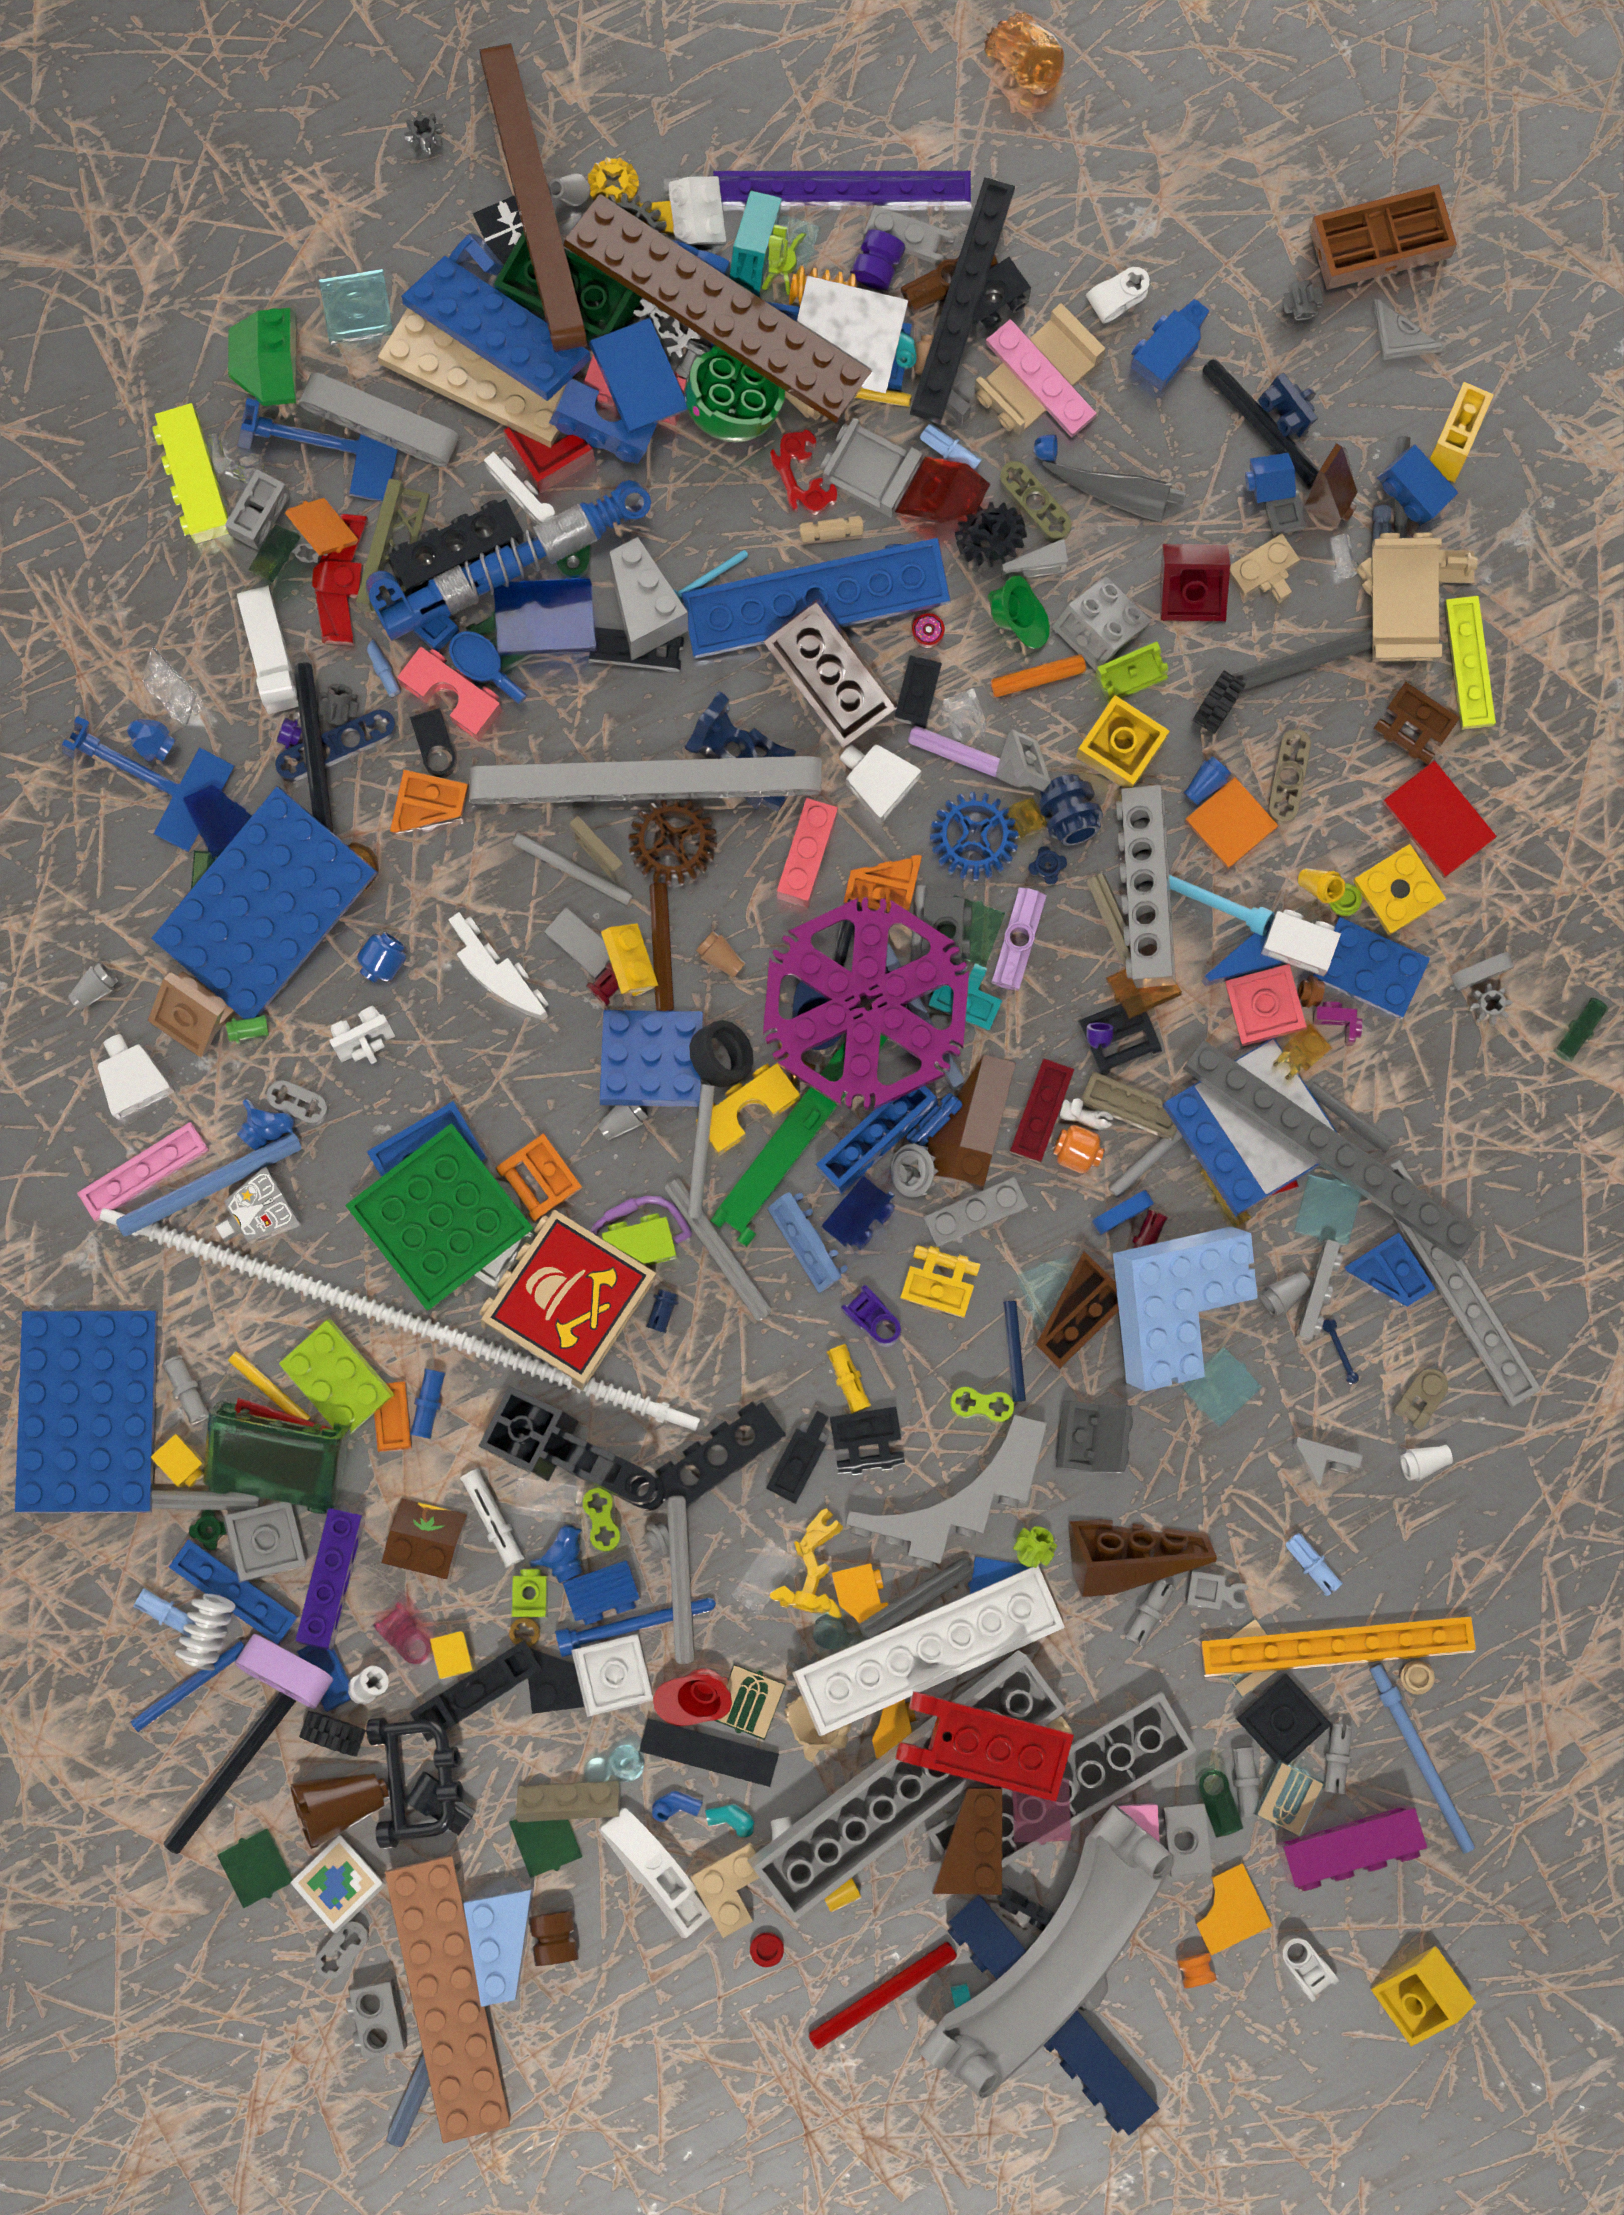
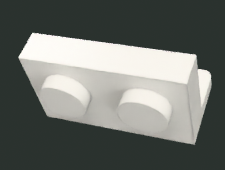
[669,176,726,245]

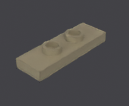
[1081,1071,1177,1141]

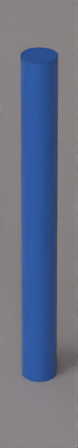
[130,1640,245,1732]

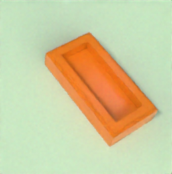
[374,1381,412,1452]

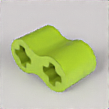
[950,1387,1014,1424]
[582,1488,622,1552]

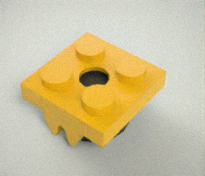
[1353,844,1446,936]

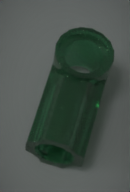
[1195,1767,1244,1838]

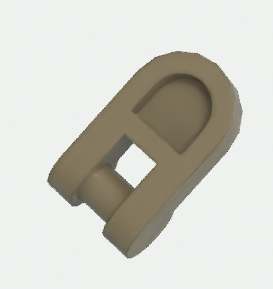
[1393,1369,1448,1431]

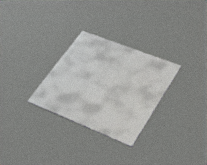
[797,276,908,394]

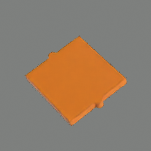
[285,498,358,556]

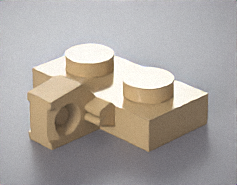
[1230,533,1300,603]

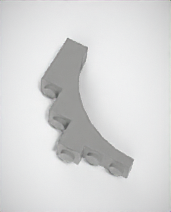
[846,1415,1047,1569]

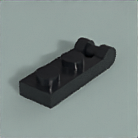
[589,627,684,672]

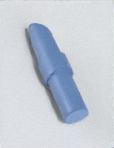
[366,638,401,697]

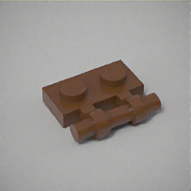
[1373,681,1460,765]

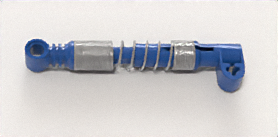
[365,480,651,641]

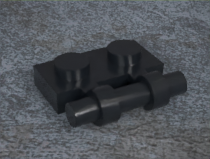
[830,1407,905,1475]

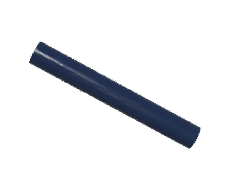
[1003,1301,1026,1402]

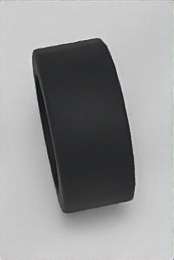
[689,1020,754,1087]

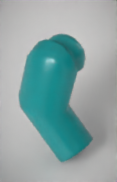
[705,1804,754,1838]

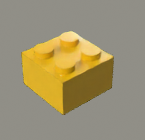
[1076,695,1170,788]

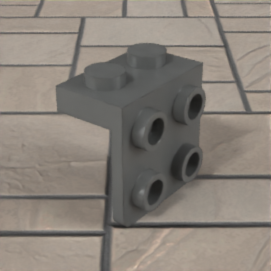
[1056,1400,1133,1473]

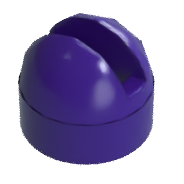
[1086,1022,1114,1049]

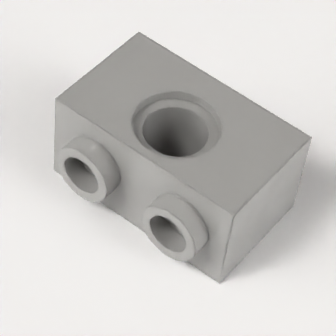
[1158,1802,1213,1877]

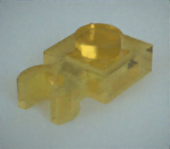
[1273,1024,1332,1080]

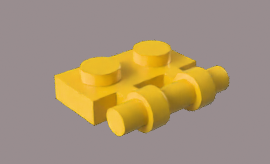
[900,1245,980,1318]

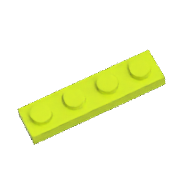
[1444,596,1496,730]

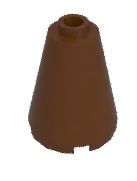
[290,1773,389,1849]

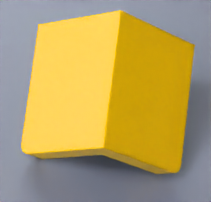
[430,1631,475,1679]

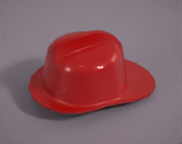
[653,1668,732,1726]

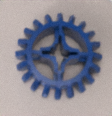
[930,792,1019,881]

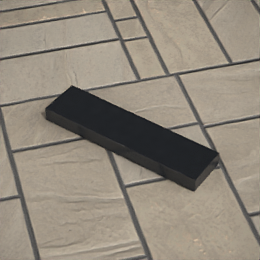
[639,1718,779,1787]

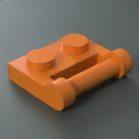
[495,1133,583,1223]

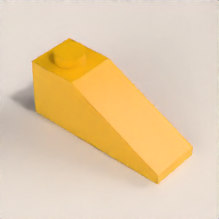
[1429,382,1494,483]

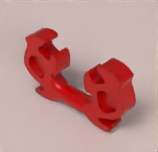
[770,429,837,515]

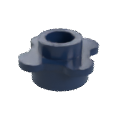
[1028,846,1067,885]

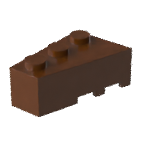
[1034,1251,1119,1372]
[931,1787,1002,1895]

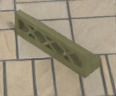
[356,478,430,614]

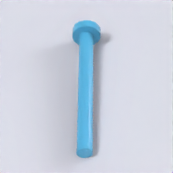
[673,550,749,603]

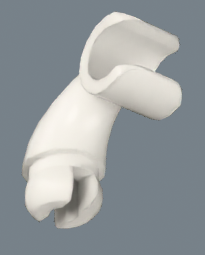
[1060,1098,1113,1130]

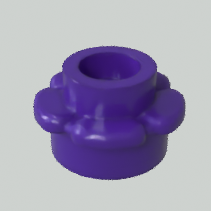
[276,718,302,749]

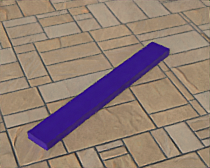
[713,171,971,206]

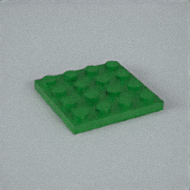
[345,1123,534,1311]

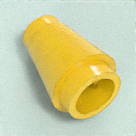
[1298,868,1345,903]

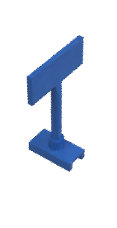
[237,398,405,502]
[62,716,235,853]

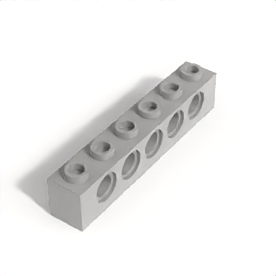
[1116,785,1176,988]

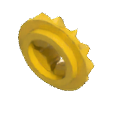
[588,157,639,203]

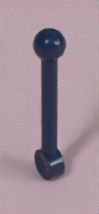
[1322,1318,1359,1384]

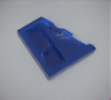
[182,784,252,859]

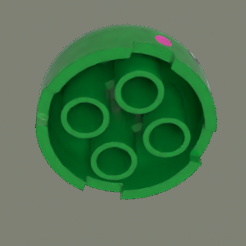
[684,346,785,442]

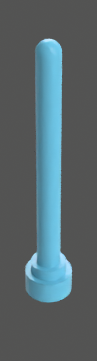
[1169,874,1274,936]

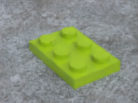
[279,1319,395,1440]

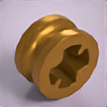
[509,1618,540,1647]

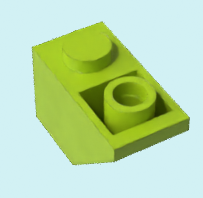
[602,1213,678,1267]

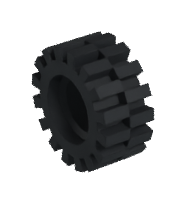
[1192,670,1246,734]
[299,1711,366,1757]

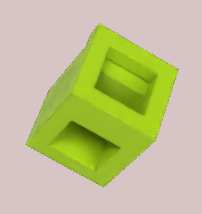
[511,1569,548,1617]

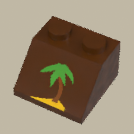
[381,1498,467,1580]

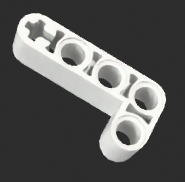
[237,585,299,714]

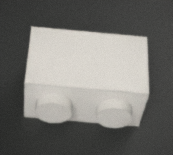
[1261,910,1341,976]

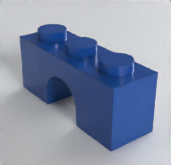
[549,378,658,464]

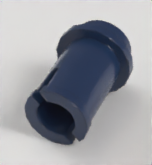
[646,1289,679,1333]

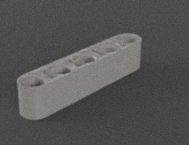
[299,373,459,467]

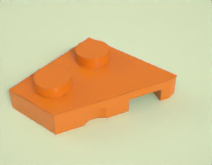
[390,770,469,833]
[843,855,922,914]

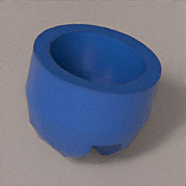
[1033,435,1058,461]

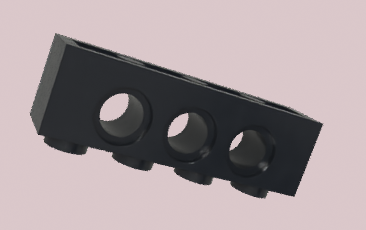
[388,499,524,597]
[655,1401,786,1508]

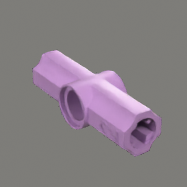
[991,887,1047,991]

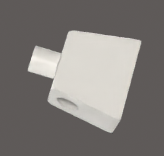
[839,744,921,825]
[98,1034,175,1119]

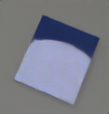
[494,578,597,656]

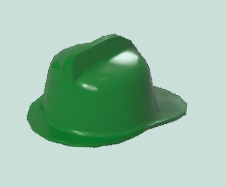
[988,576,1050,649]

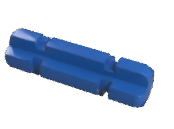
[906,1093,963,1147]

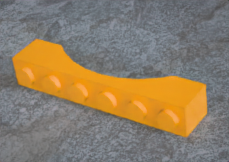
[832,1563,916,1759]

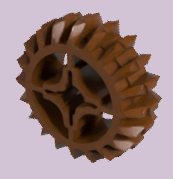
[628,799,717,886]

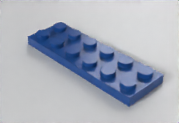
[401,256,591,401]

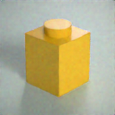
[151,1434,207,1488]

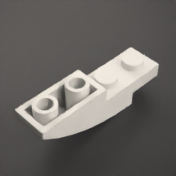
[448,912,549,1020]
[598,1808,711,1938]

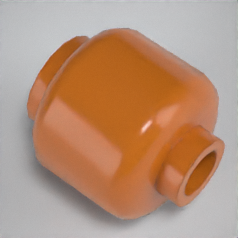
[1053,1125,1105,1174]

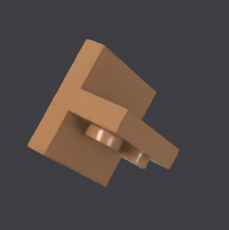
[148,971,235,1058]

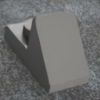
[996,729,1051,791]
[1292,1437,1363,1487]

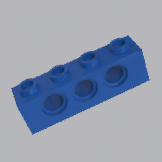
[816,1086,938,1195]

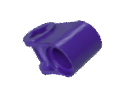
[840,1285,901,1347]

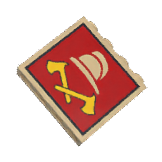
[479,1209,656,1391]

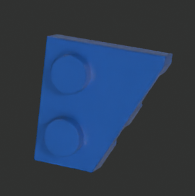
[1344,1233,1435,1307]

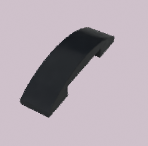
[410,1640,542,1742]

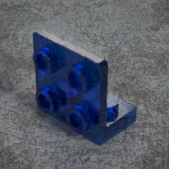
[821,1175,896,1253]

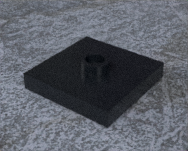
[1235,1673,1332,1768]

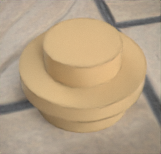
[1400,1660,1435,1695]

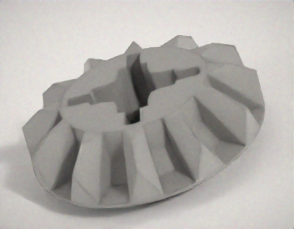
[890,1144,938,1197]

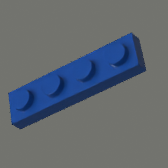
[168,1539,299,1645]

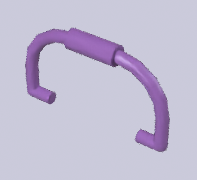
[590,1195,692,1245]

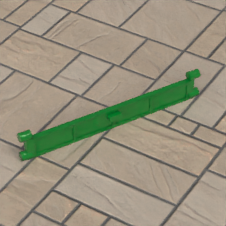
[710,1004,889,1248]

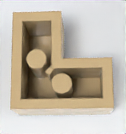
[690,1842,760,1938]

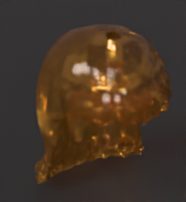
[984,11,1065,95]

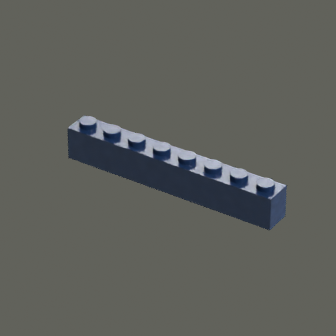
[947,1895,1160,2136]

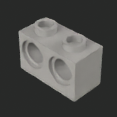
[225,469,290,551]
[346,1979,407,2060]

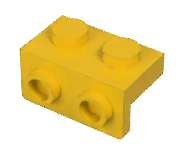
[601,923,658,996]

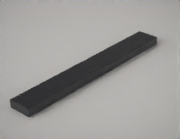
[910,177,1015,424]

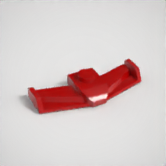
[312,514,368,646]

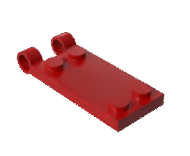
[895,1691,1074,1802]

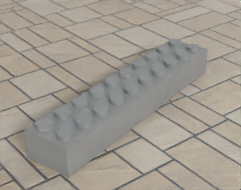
[747,1650,1066,1923]

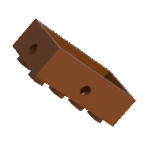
[1309,184,1457,290]

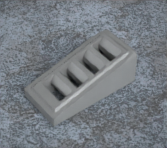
[1001,539,1068,581]

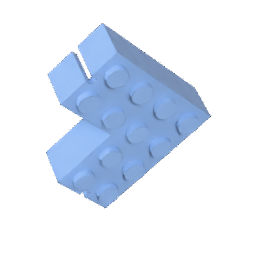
[1113,1226,1257,1391]

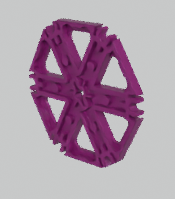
[763,897,969,1110]

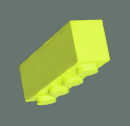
[152,403,229,544]

